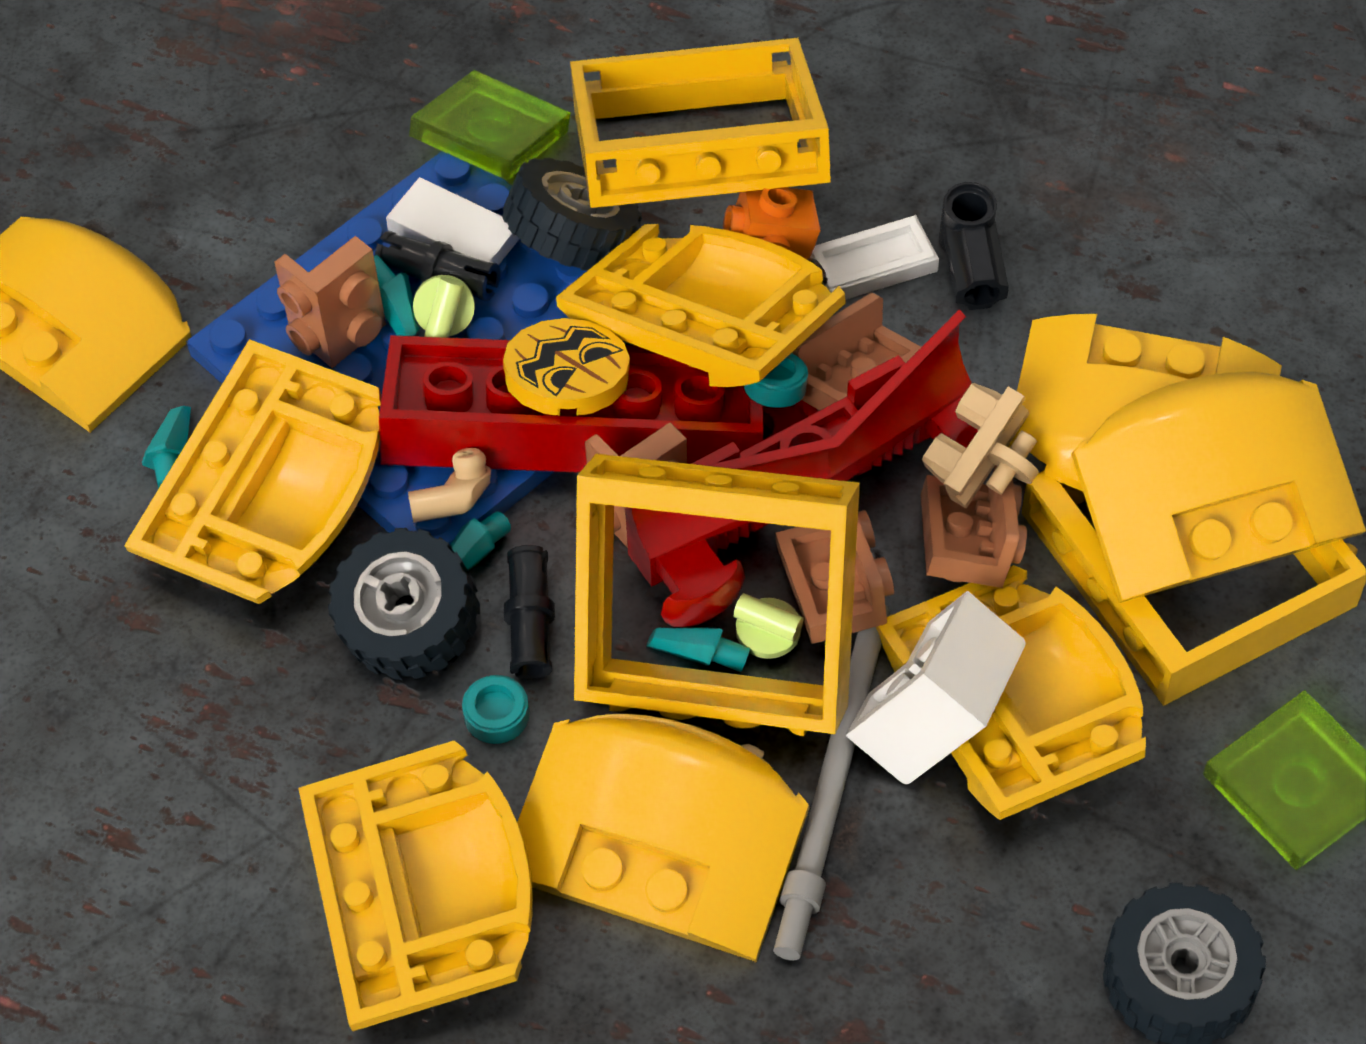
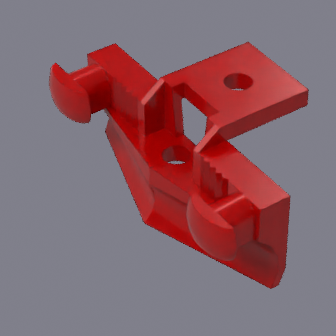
[625,309,978,628]

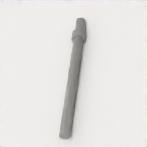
[773,605,890,960]

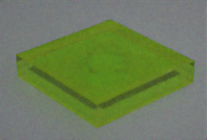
[409,70,571,181]
[1203,690,1366,871]

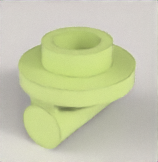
[413,275,475,338]
[733,593,804,659]

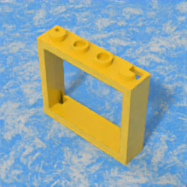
[570,38,831,208]
[574,454,860,736]
[1022,470,1366,706]

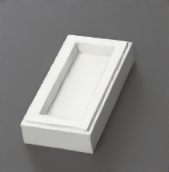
[386,177,520,264]
[809,215,939,300]

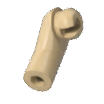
[408,448,491,523]

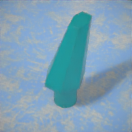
[374,255,420,336]
[142,406,191,489]
[450,511,511,571]
[646,627,750,672]

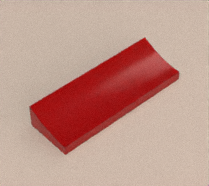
[379,335,763,472]

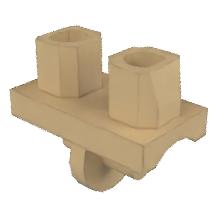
[922,383,1039,508]

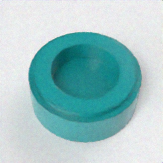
[744,353,808,408]
[462,675,530,744]

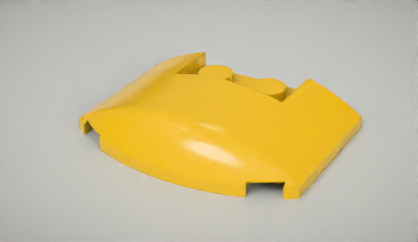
[0,217,192,433]
[556,224,846,387]
[1008,314,1282,491]
[124,339,381,604]
[1071,372,1366,603]
[876,565,1146,820]
[517,714,810,962]
[298,741,533,1032]

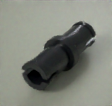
[375,231,501,301]
[504,545,555,679]

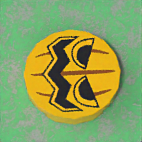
[503,318,630,416]

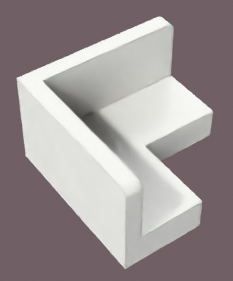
[846,590,1026,784]

